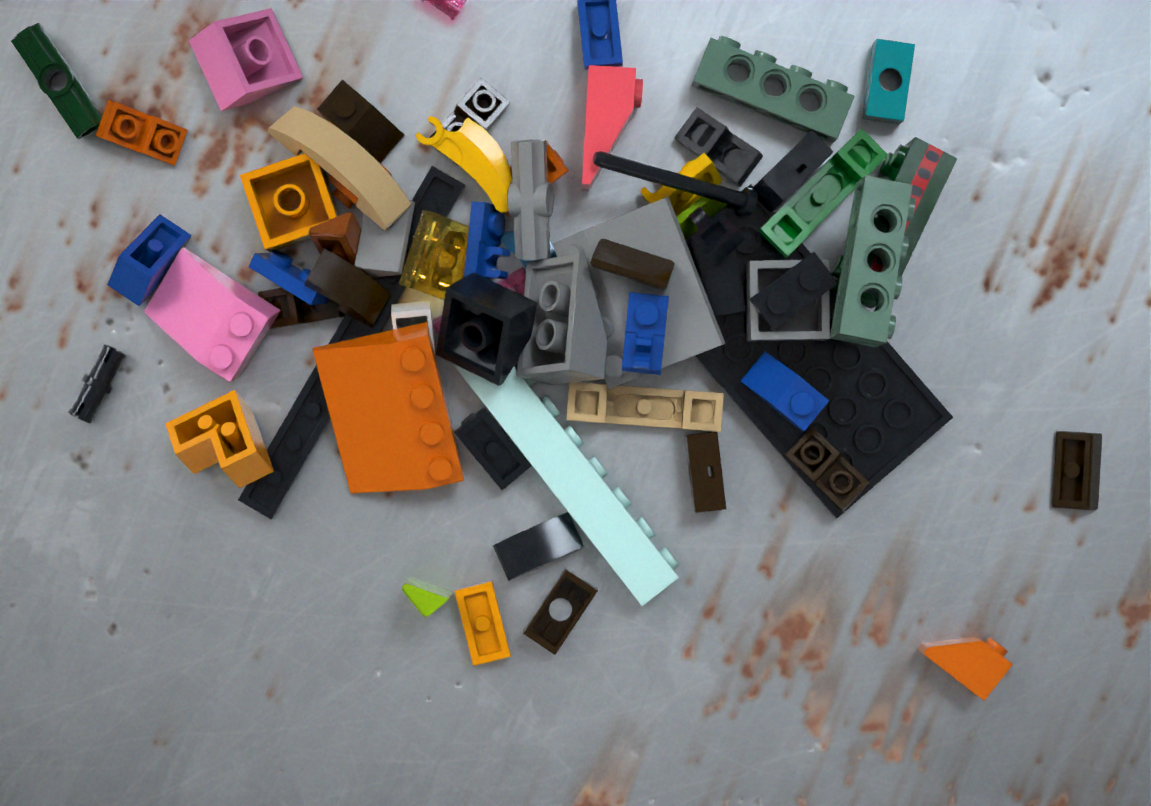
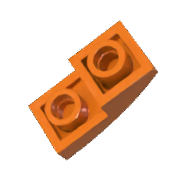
[95,100,188,166]

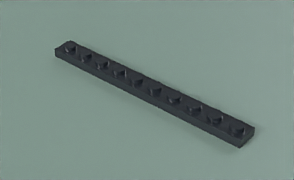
[238,166,466,519]

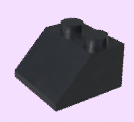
[436,272,538,386]

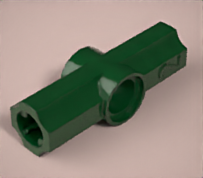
[11,23,103,139]

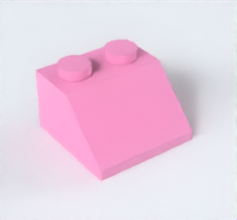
[189,8,303,111]

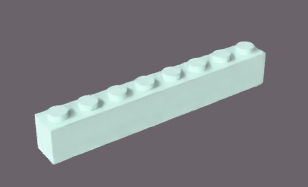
[453,364,679,606]

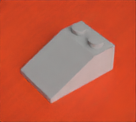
[517,253,607,385]

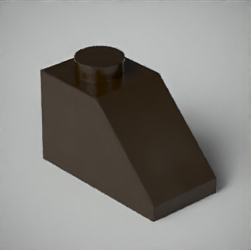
[317,79,405,164]

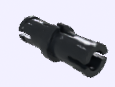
[68,344,126,423]

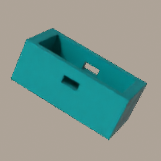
[862,39,915,125]

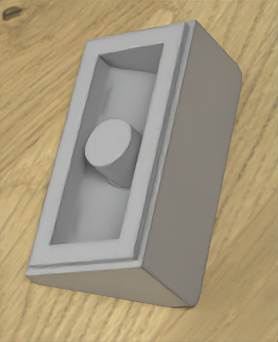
[355,200,415,278]

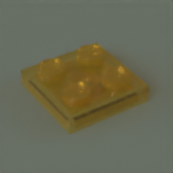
[399,210,469,300]

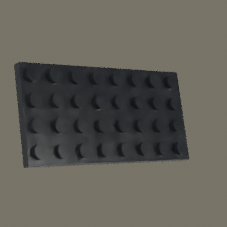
[686,184,953,519]

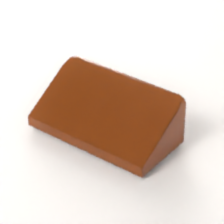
[308,212,361,266]

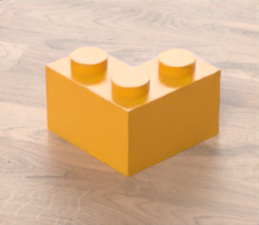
[165,390,274,488]

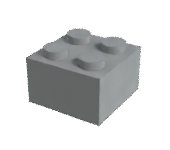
[746,260,830,341]

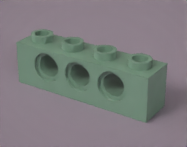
[691,36,855,143]
[830,175,915,347]

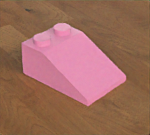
[144,247,281,382]

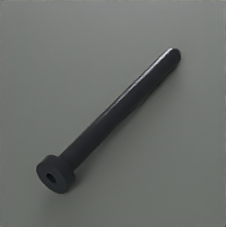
[592,151,758,216]

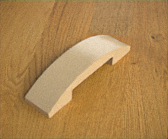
[268,106,411,231]
[566,382,724,432]

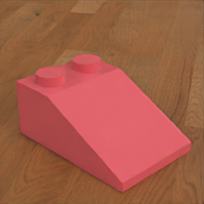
[581,65,643,192]

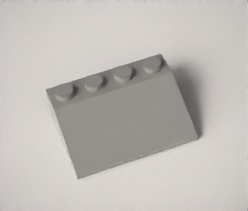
[552,197,726,389]

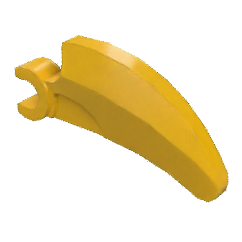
[415,116,512,214]

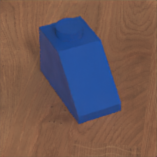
[107,214,192,306]
[740,351,829,431]

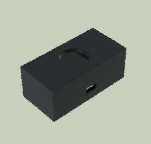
[752,130,833,212]

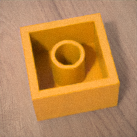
[240,153,340,252]

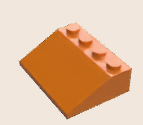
[313,322,464,493]

